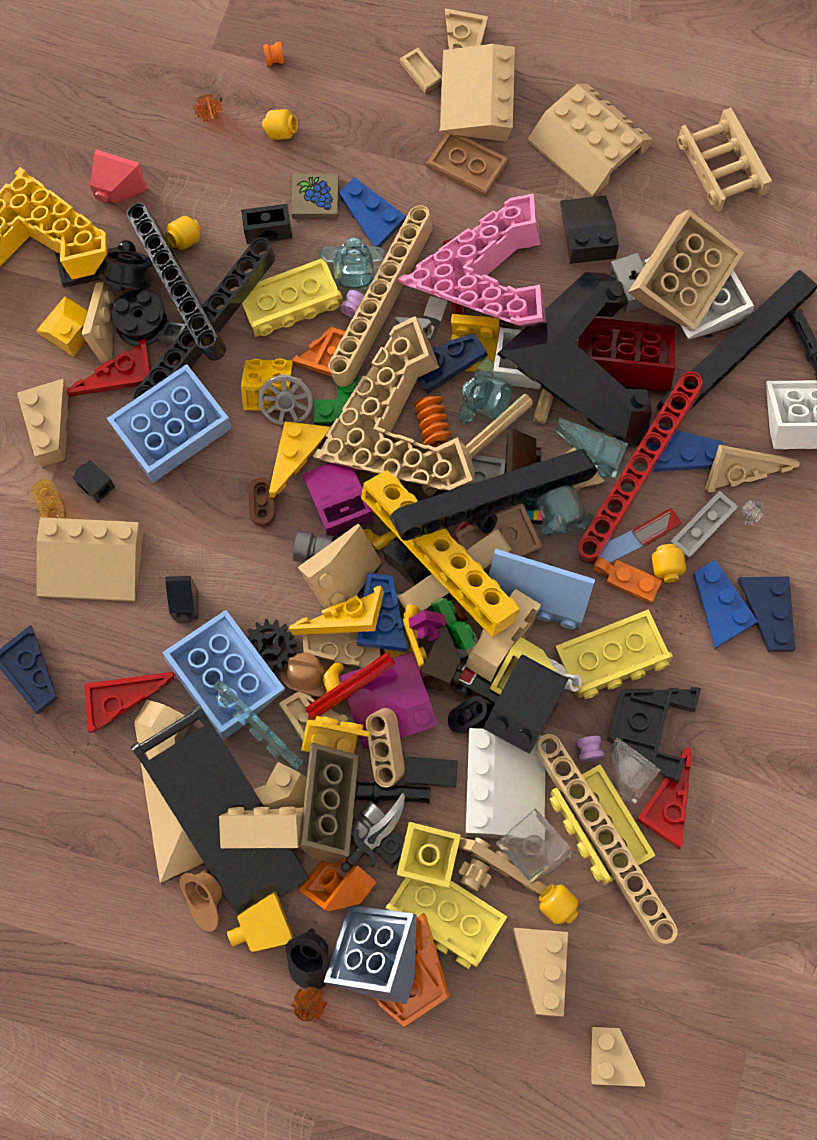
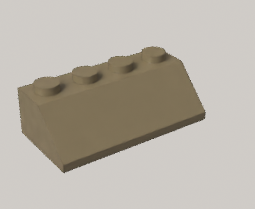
[299,743,359,863]

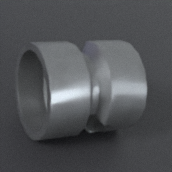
[293,530,335,563]
[351,802,385,840]

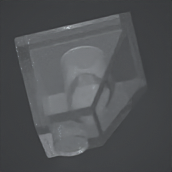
[609,737,660,804]
[496,808,573,884]

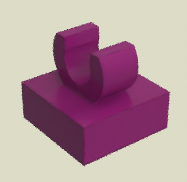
[409,610,446,642]

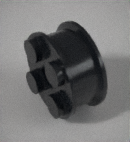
[98,249,153,290]
[112,289,167,346]

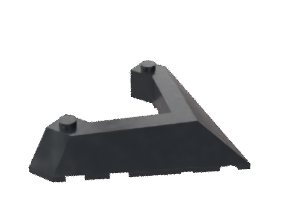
[497,272,652,446]

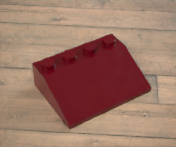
[578,318,675,391]

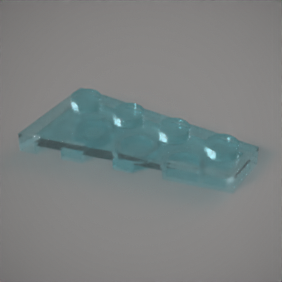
[212,679,303,769]

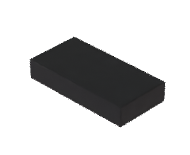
[404,756,458,788]

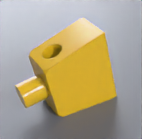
[227,892,294,952]

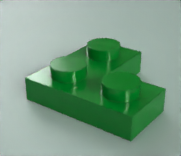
[314,377,361,426]
[431,598,475,650]

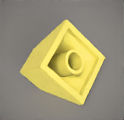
[490,637,556,694]
[397,822,461,888]

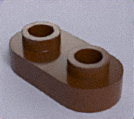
[249,478,275,527]

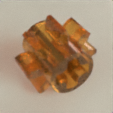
[193,94,223,121]
[291,987,327,1022]

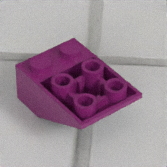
[302,463,374,536]

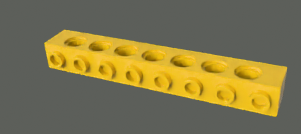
[361,470,520,637]

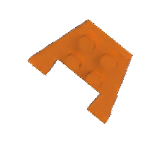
[372,913,450,1027]

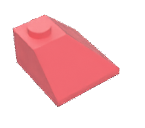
[90,150,147,204]

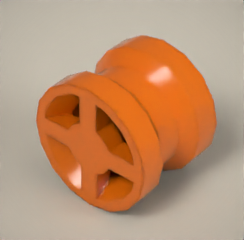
[263,41,285,67]

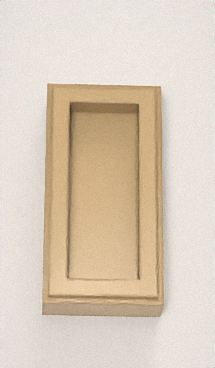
[400,48,442,94]

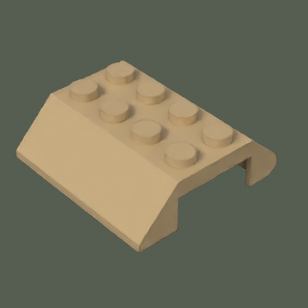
[528,84,654,197]

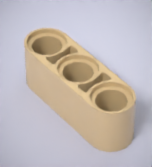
[366,708,405,788]

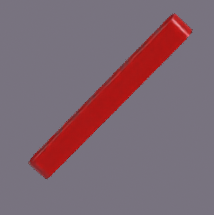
[578,371,702,564]

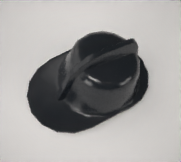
[286,928,328,991]

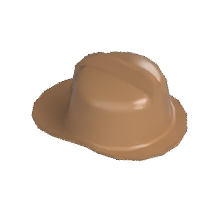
[281,653,332,697]
[179,869,222,932]

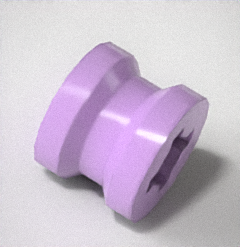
[339,290,364,319]
[576,736,605,762]

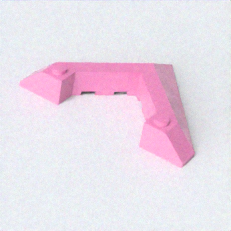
[397,194,546,327]

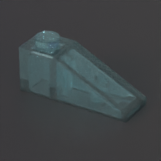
[556,417,628,478]

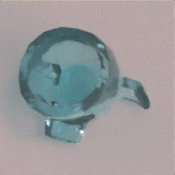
[319,237,386,288]
[459,358,513,424]
[533,486,595,536]

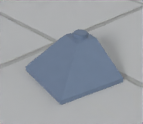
[324,906,417,1004]

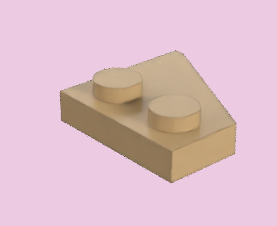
[279,691,348,742]

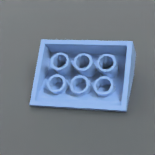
[107,364,232,483]
[489,549,595,630]
[162,610,285,740]

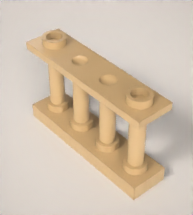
[677,107,772,212]

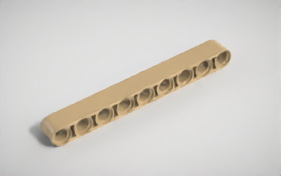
[328,205,433,387]
[536,734,678,946]

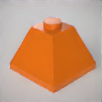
[298,858,377,912]

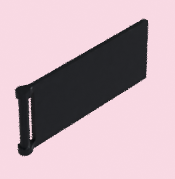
[131,704,308,915]

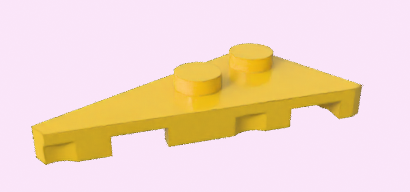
[269,421,330,498]
[289,586,384,635]

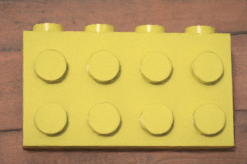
[242,258,343,337]
[555,609,673,699]
[549,765,656,885]
[385,877,507,969]

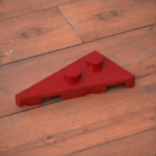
[67,339,151,397]
[84,672,175,733]
[636,747,692,850]

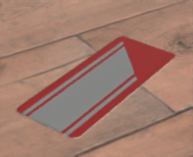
[633,508,682,546]

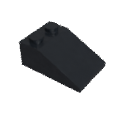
[560,195,619,264]
[483,654,568,754]

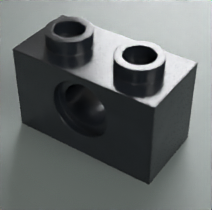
[241,204,293,244]

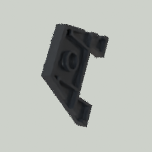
[607,687,701,784]

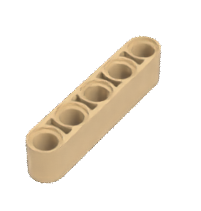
[397,529,512,613]

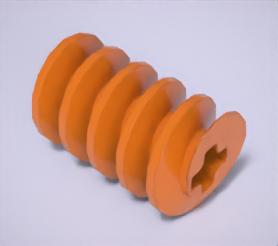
[413,396,452,447]

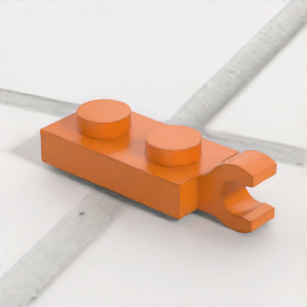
[593,557,662,604]

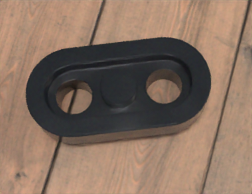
[448,696,493,733]

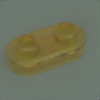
[32,479,66,519]

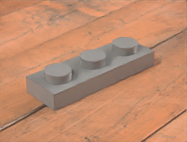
[669,491,738,560]

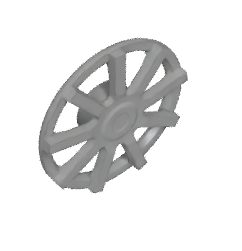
[258,374,313,425]

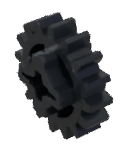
[247,619,297,673]

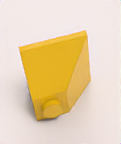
[36,296,88,357]

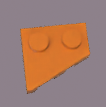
[292,327,346,377]

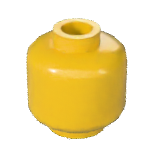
[262,109,298,140]
[165,216,201,251]
[651,544,686,583]
[539,884,579,925]

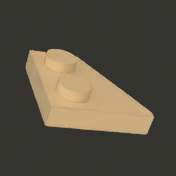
[591,1027,645,1087]

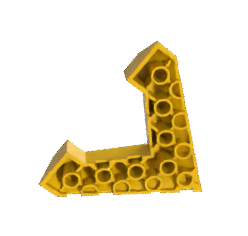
[0,167,107,279]

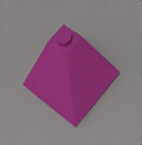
[339,652,438,749]

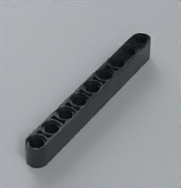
[127,203,226,361]
[134,238,275,400]
[657,270,817,411]
[390,449,598,541]

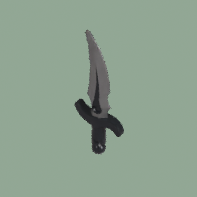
[340,793,405,873]

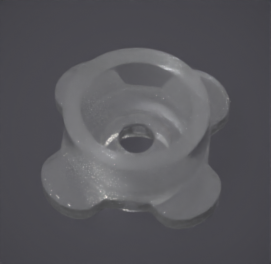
[741,500,764,526]

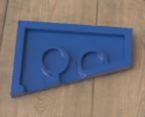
[339,177,406,251]
[648,424,724,472]
[693,560,758,649]
[357,573,408,652]

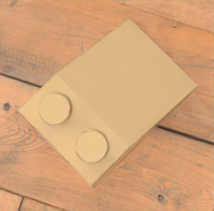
[297,524,382,609]

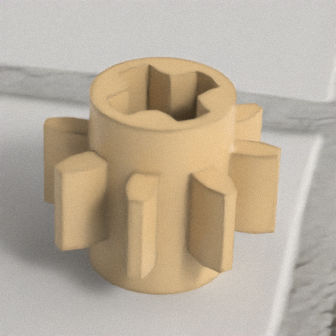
[458,858,492,892]

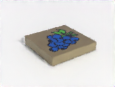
[291,173,339,218]

